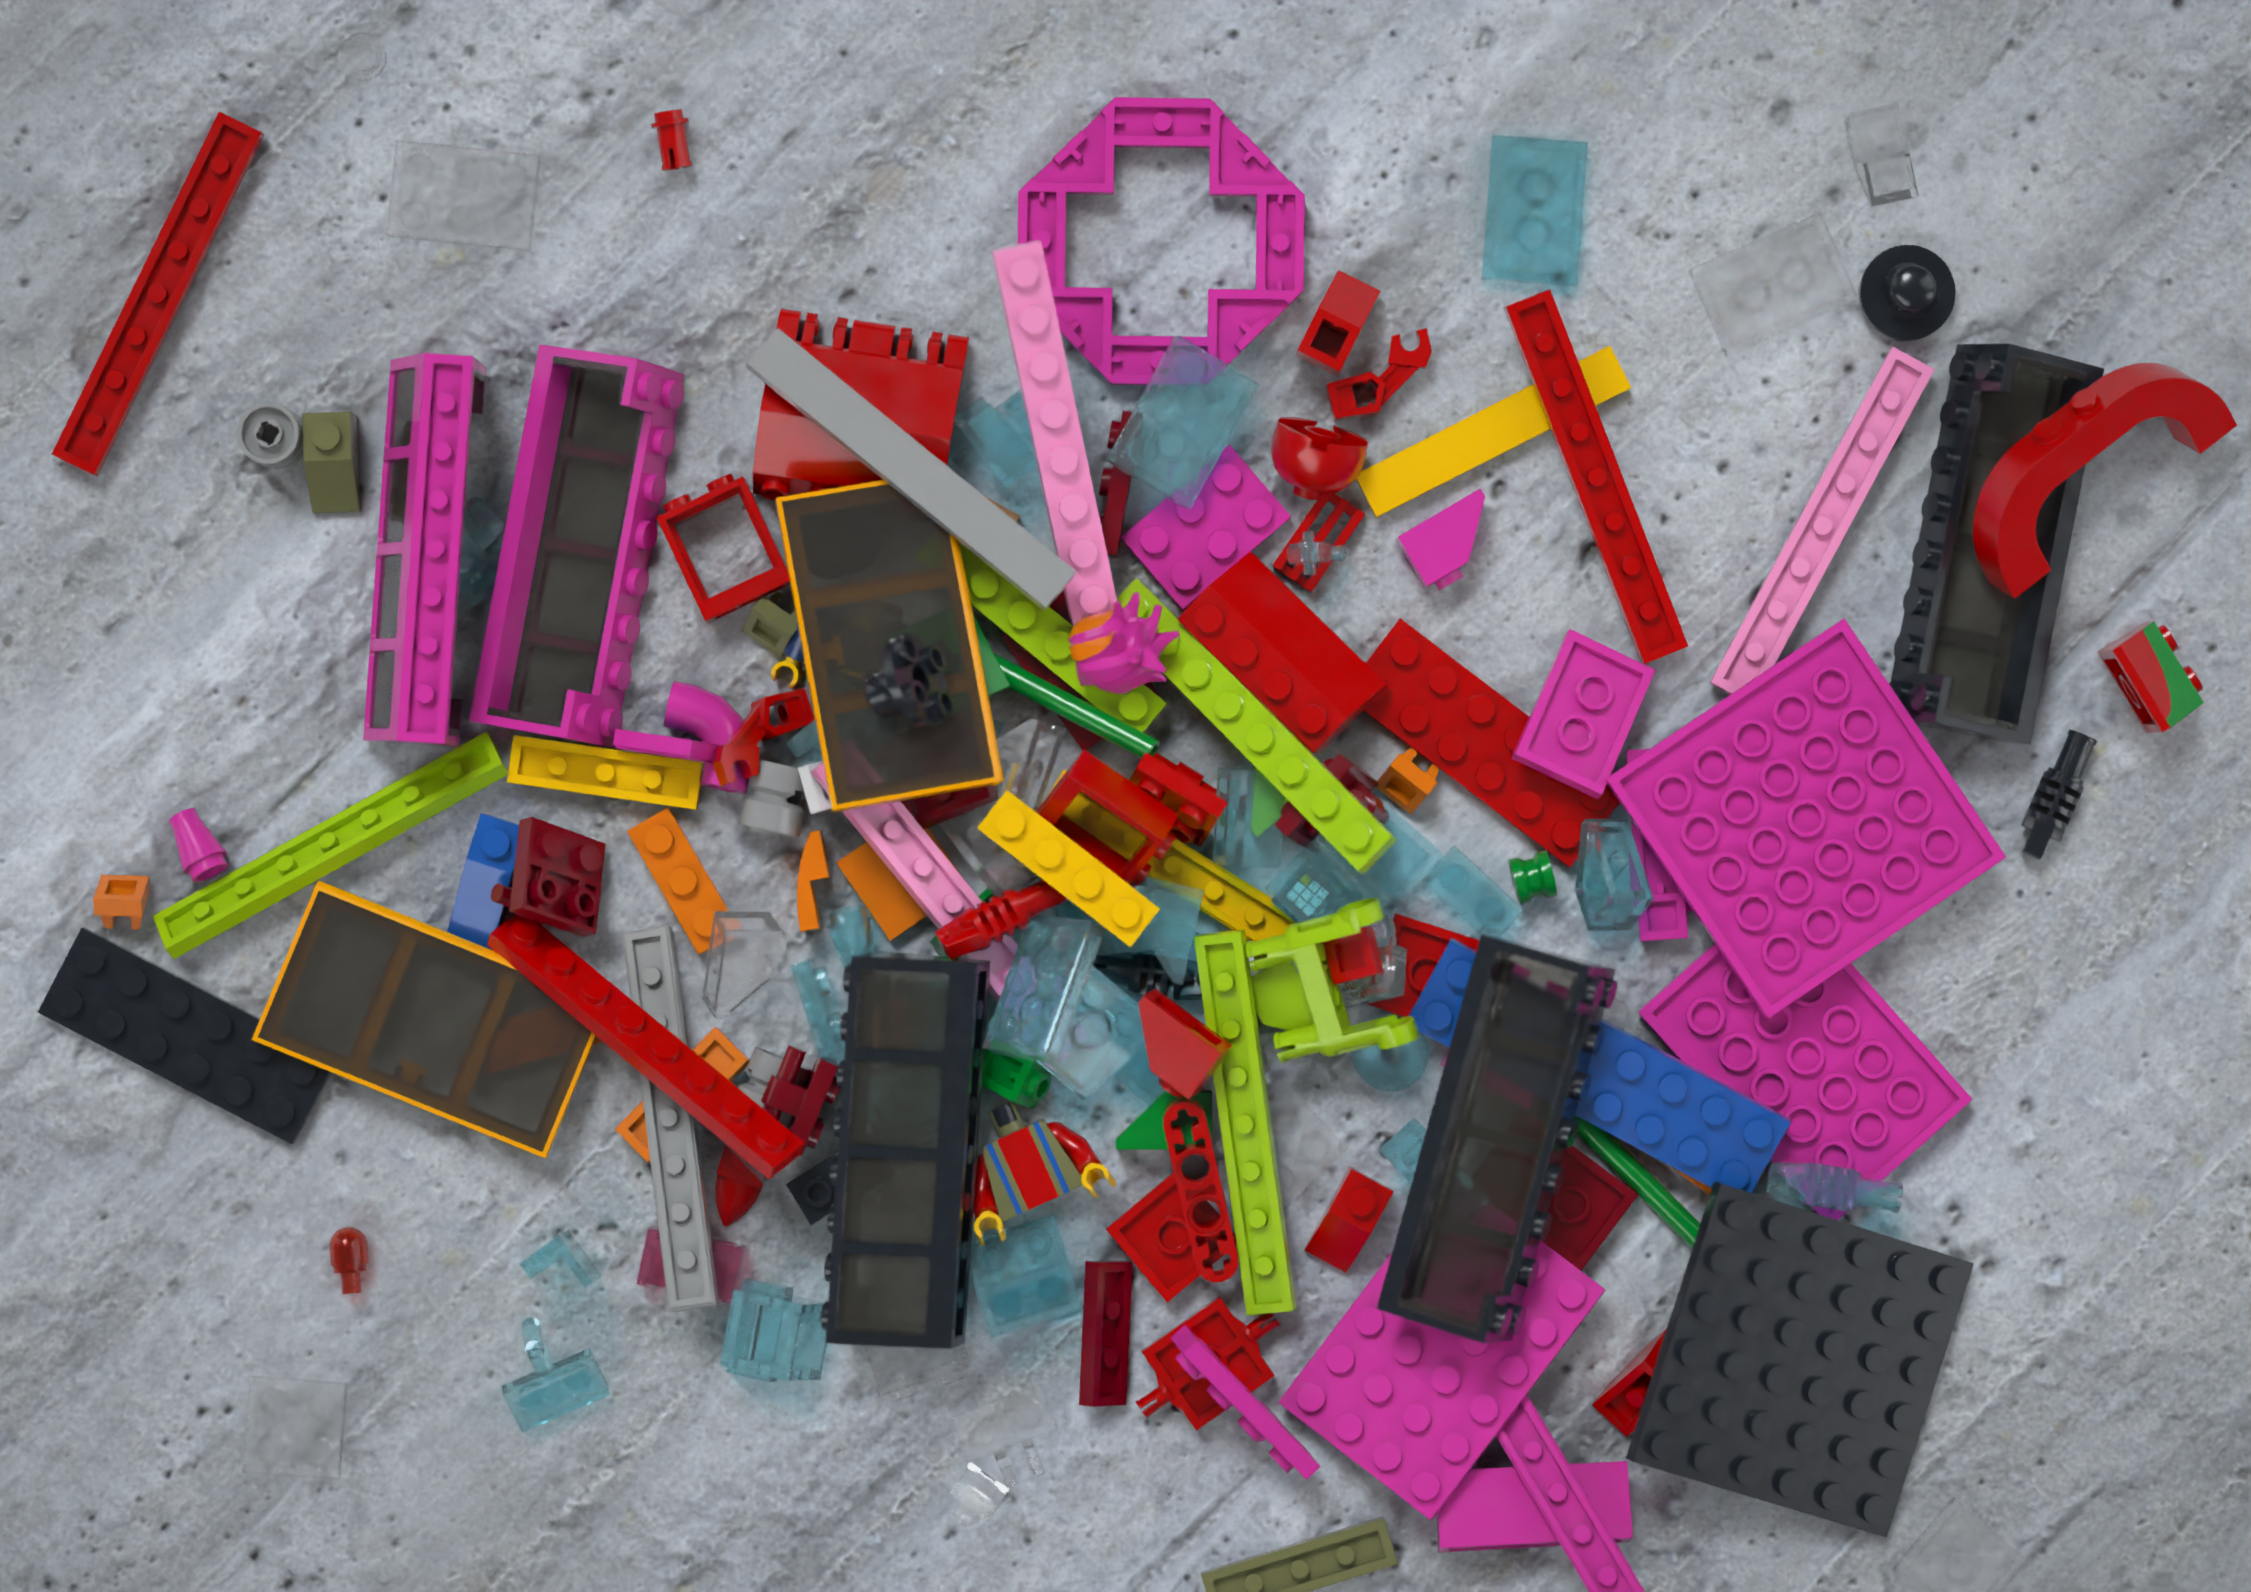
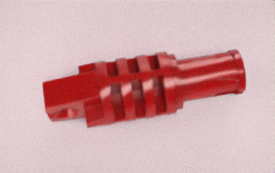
[935,879,1067,960]

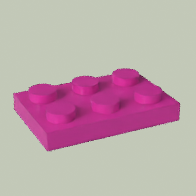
[1121,444,1291,611]
[1511,629,1655,799]

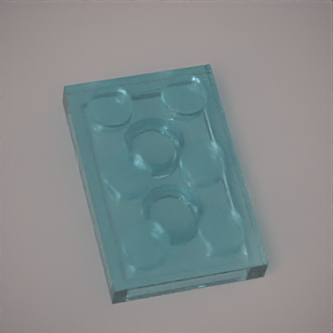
[1481,135,1588,287]
[1106,335,1259,509]
[982,915,1106,1064]

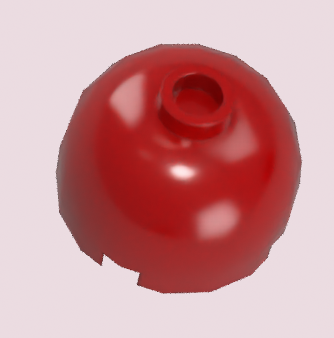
[1271,417,1368,500]

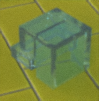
[955,389,1037,489]
[720,1278,827,1382]

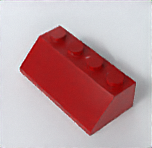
[1177,551,1387,753]

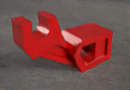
[1326,328,1432,421]
[713,688,815,786]

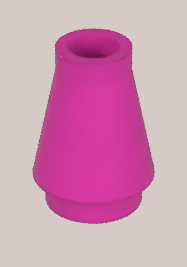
[169,808,228,883]

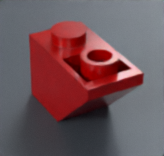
[1296,270,1381,377]

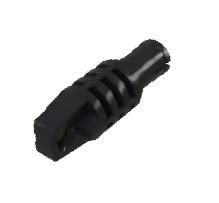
[2021,729,2097,860]
[1086,952,1202,1001]

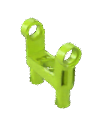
[1246,898,1420,1063]

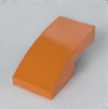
[797,830,831,932]

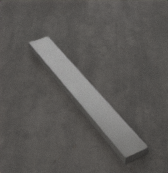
[746,328,1077,611]
[622,925,719,1312]

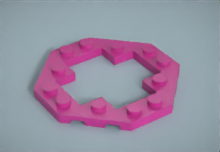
[1018,97,1305,386]

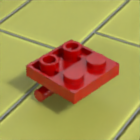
[1129,752,1231,847]

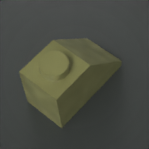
[302,412,361,513]

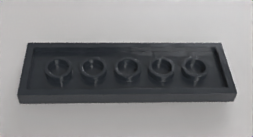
[38,927,331,1144]

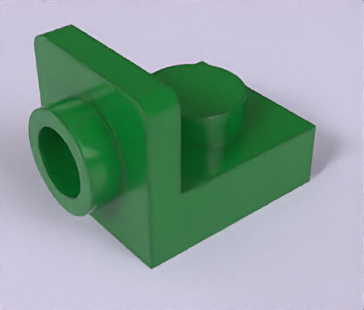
[982,1036,1054,1109]

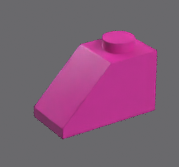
[1396,488,1485,591]

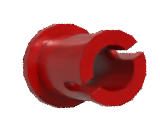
[651,109,692,171]

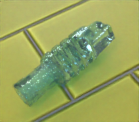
[1766,1162,1903,1213]

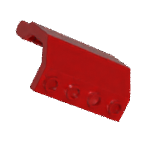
[753,308,969,523]

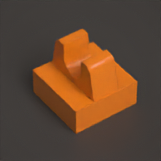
[1376,748,1438,815]
[93,874,150,930]

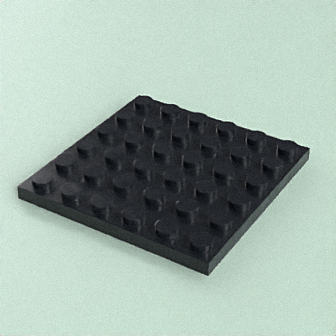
[1626,1181,1974,1537]

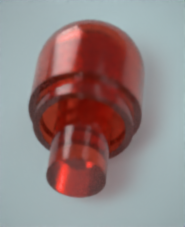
[329,1227,369,1295]

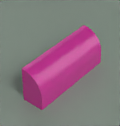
[1436,1461,1633,1553]

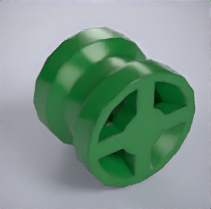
[1508,850,1557,905]

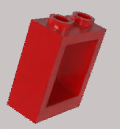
[656,473,790,623]
[1036,749,1178,890]

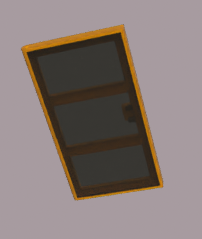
[775,480,1004,813]
[252,880,597,1159]

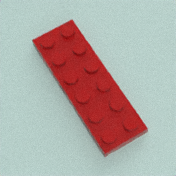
[1363,618,1620,868]

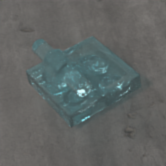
[1264,833,1401,928]

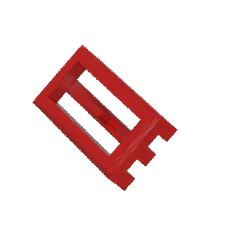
[1272,493,1365,593]

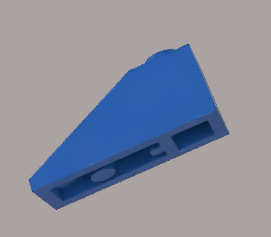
[447,813,519,951]

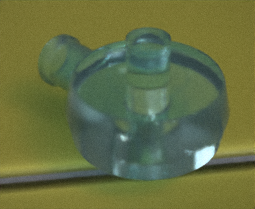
[1286,531,1346,575]

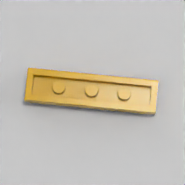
[507,735,704,810]
[977,790,1160,948]

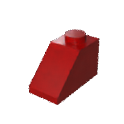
[1138,988,1233,1099]
[1304,1166,1394,1273]
[1592,1328,1667,1437]

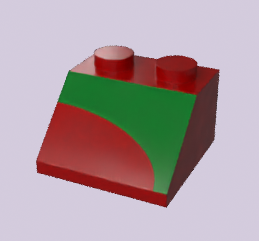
[2097,621,2204,733]

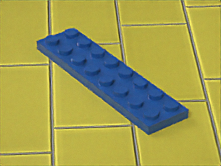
[1408,938,1791,1193]

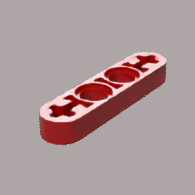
[1163,1098,1238,1283]

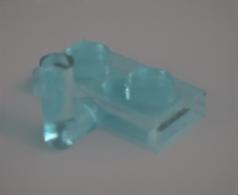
[501,1317,610,1433]

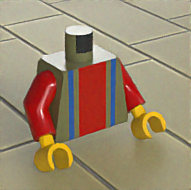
[974,1101,1116,1246]

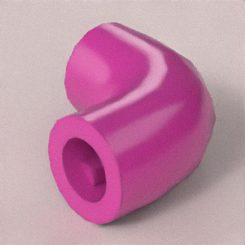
[663,681,749,794]

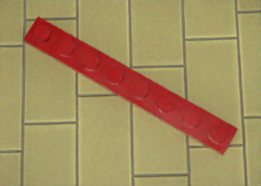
[51,112,265,477]
[1503,289,1688,664]
[487,915,805,1180]

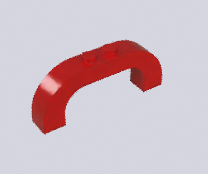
[1973,363,2237,599]

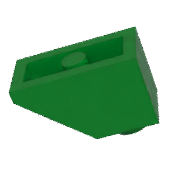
[1116,1090,1212,1150]

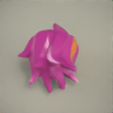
[1068,592,1180,694]

